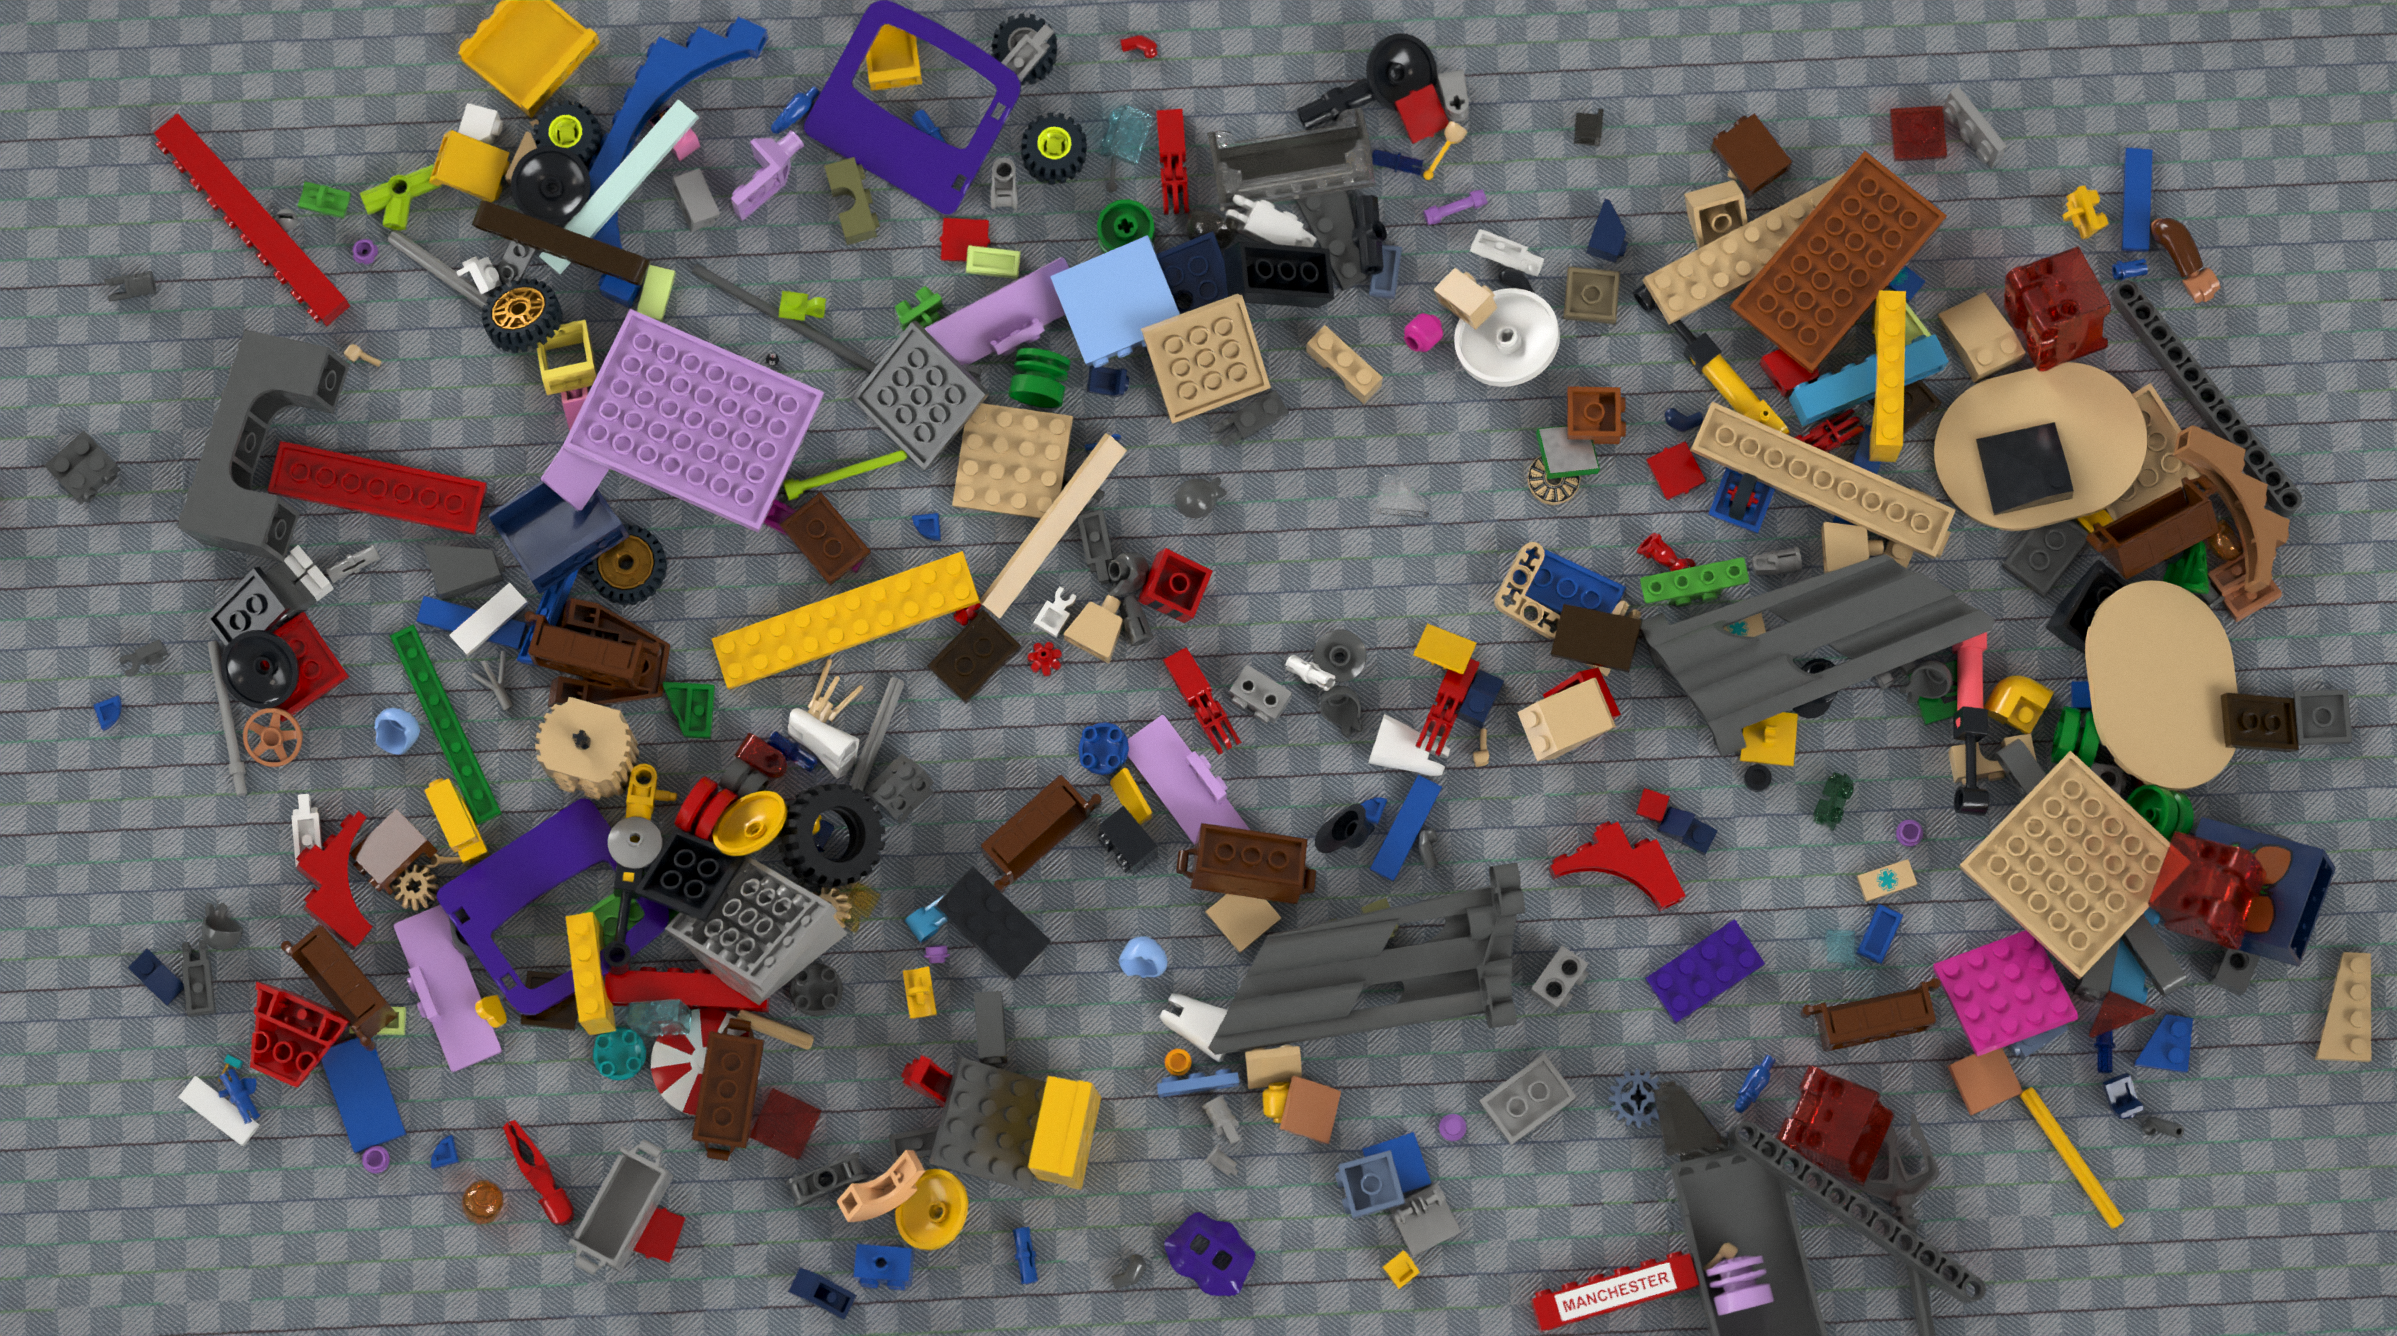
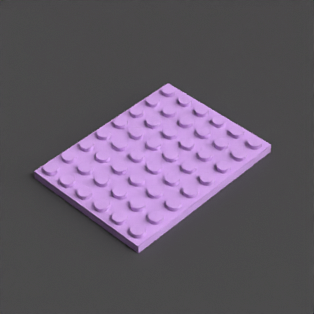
[563,309,824,533]

